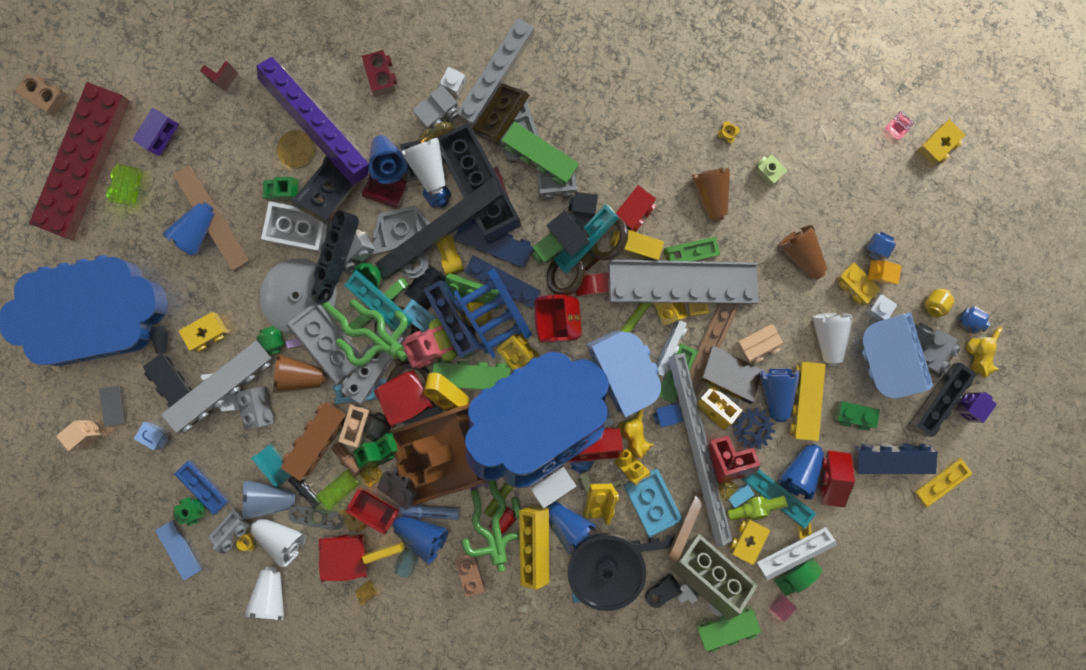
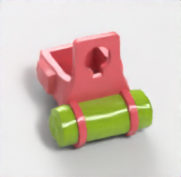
[402,318,458,368]

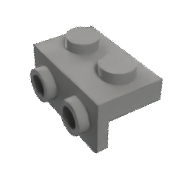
[537,173,577,199]
[923,329,961,377]
[236,387,274,430]
[208,508,251,554]

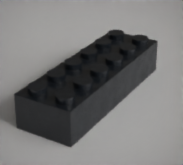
[438,122,522,243]

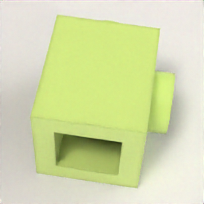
[755,154,788,187]

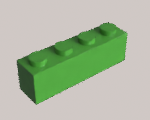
[502,121,579,186]
[433,359,511,389]

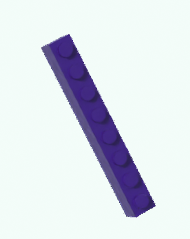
[256,57,369,185]

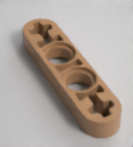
[666,492,704,563]

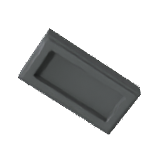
[99,386,126,427]

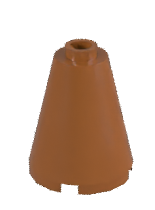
[692,167,730,221]
[779,225,827,280]
[273,355,326,393]

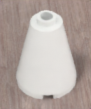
[401,138,445,195]
[813,313,853,366]
[250,518,306,567]
[244,567,284,621]

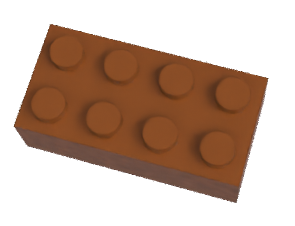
[281,402,348,481]

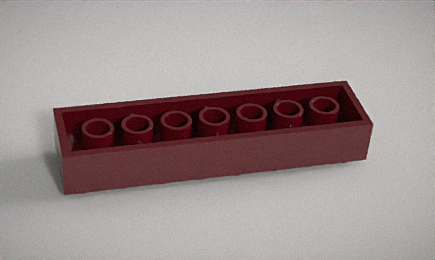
[29,82,130,241]

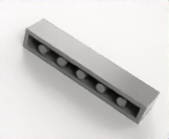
[456,18,534,128]
[161,340,272,435]

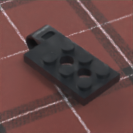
[291,156,358,224]

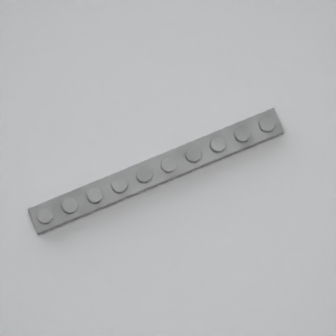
[668,353,732,546]

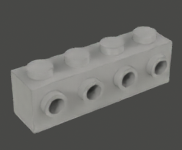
[341,327,405,405]

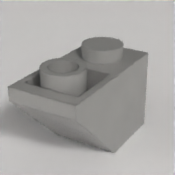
[342,230,375,274]

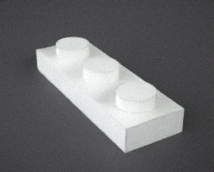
[656,320,687,376]

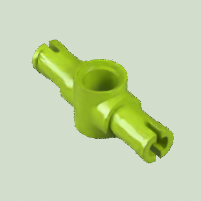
[728,495,788,521]

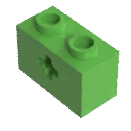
[532,233,563,266]

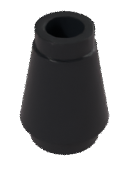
[149,325,169,354]

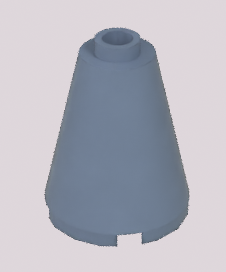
[242,481,295,519]

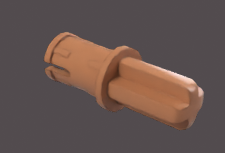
[332,442,363,477]

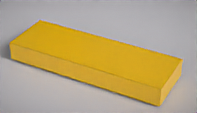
[914,458,973,508]

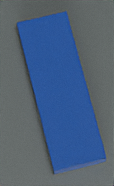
[174,460,229,516]

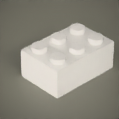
[261,201,329,253]

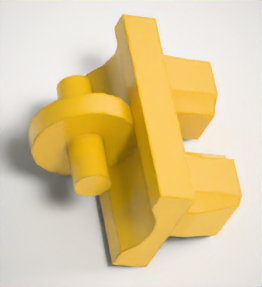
[614,449,651,486]

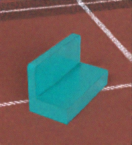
[251,444,292,487]

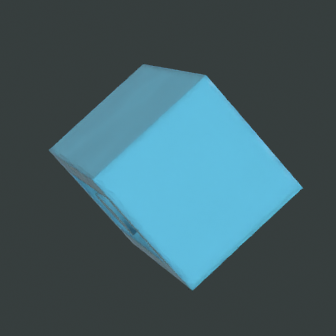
[727,484,755,508]

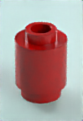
[488,506,516,534]

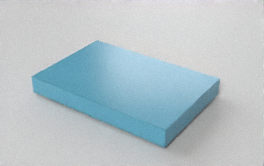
[623,468,682,537]

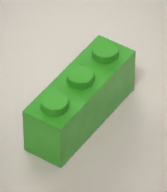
[696,607,761,652]

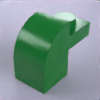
[263,177,299,201]
[353,433,398,469]
[774,558,823,596]

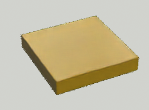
[362,541,406,564]

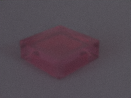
[769,594,797,622]

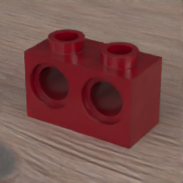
[362,50,398,97]

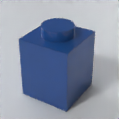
[652,403,684,428]

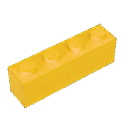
[789,362,826,441]
[519,505,550,590]

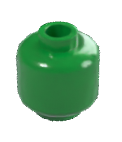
[256,326,284,355]

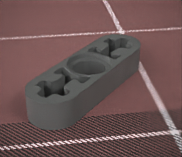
[288,505,345,530]

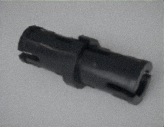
[288,476,323,509]

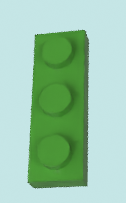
[446,273,501,310]
[659,343,698,404]

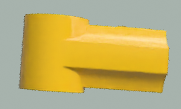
[437,235,464,276]

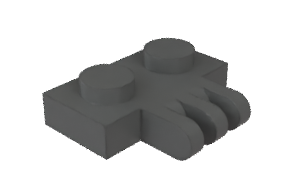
[377,466,417,509]

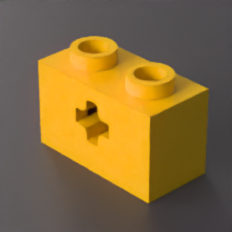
[917,119,966,165]
[178,312,228,353]
[697,386,742,430]
[729,518,771,565]

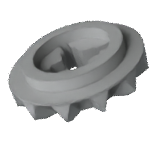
[401,253,430,279]

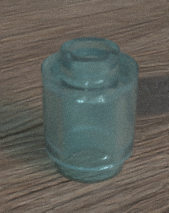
[394,548,419,578]

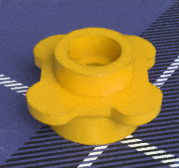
[717,121,740,143]
[236,532,256,552]

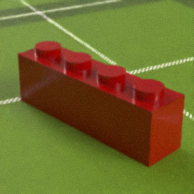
[566,427,623,463]

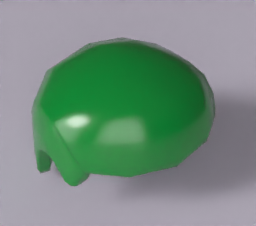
[352,263,381,288]

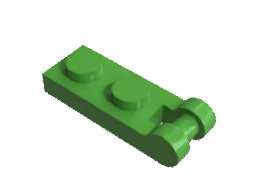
[664,236,720,261]

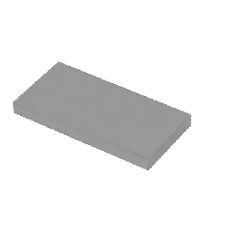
[286,302,363,385]

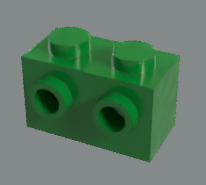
[833,401,880,431]

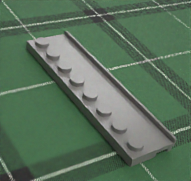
[608,260,759,304]

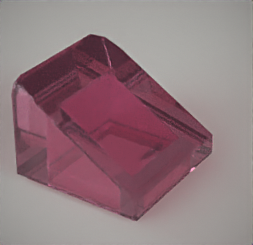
[886,110,915,139]

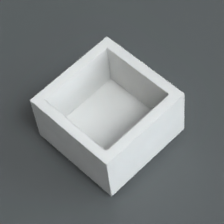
[530,465,576,508]

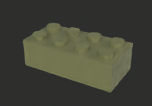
[670,534,758,620]

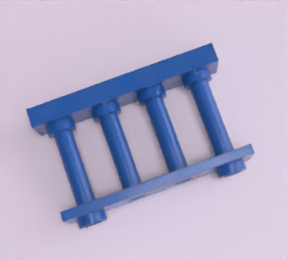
[453,269,532,358]

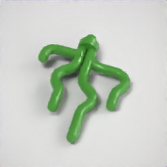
[321,299,408,367]
[462,480,521,572]

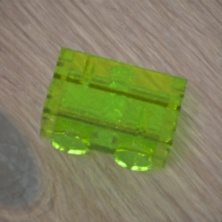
[106,163,143,208]
[316,469,361,510]

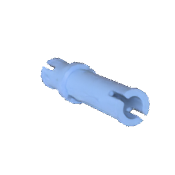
[400,503,459,521]

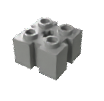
[412,85,459,135]

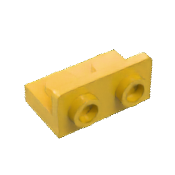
[836,262,881,306]
[654,303,688,326]
[496,333,540,371]
[583,483,619,525]

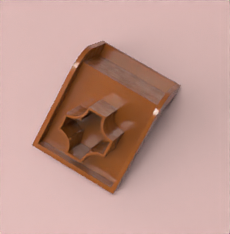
[388,404,489,506]

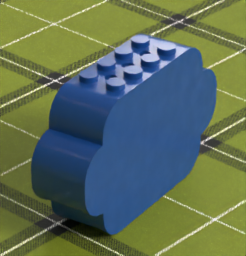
[0,255,168,366]
[465,352,609,488]

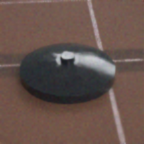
[568,533,646,611]

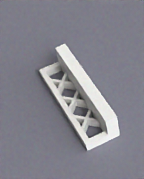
[757,527,837,581]

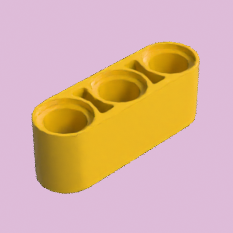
[424,373,469,411]

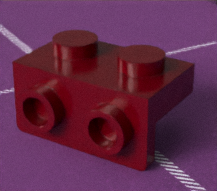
[362,173,407,209]

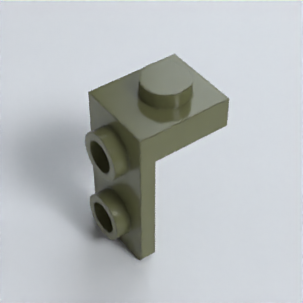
[577,472,624,494]

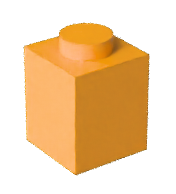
[868,261,902,284]

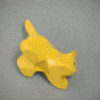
[966,327,1003,378]
[617,408,654,459]

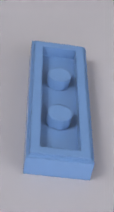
[155,520,202,581]

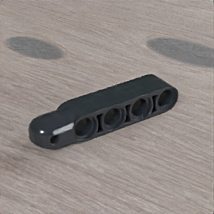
[310,210,359,304]

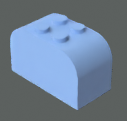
[863,312,933,398]
[586,331,661,417]

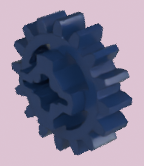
[732,408,775,449]

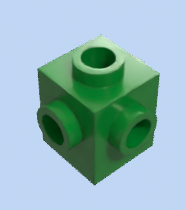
[173,497,205,527]

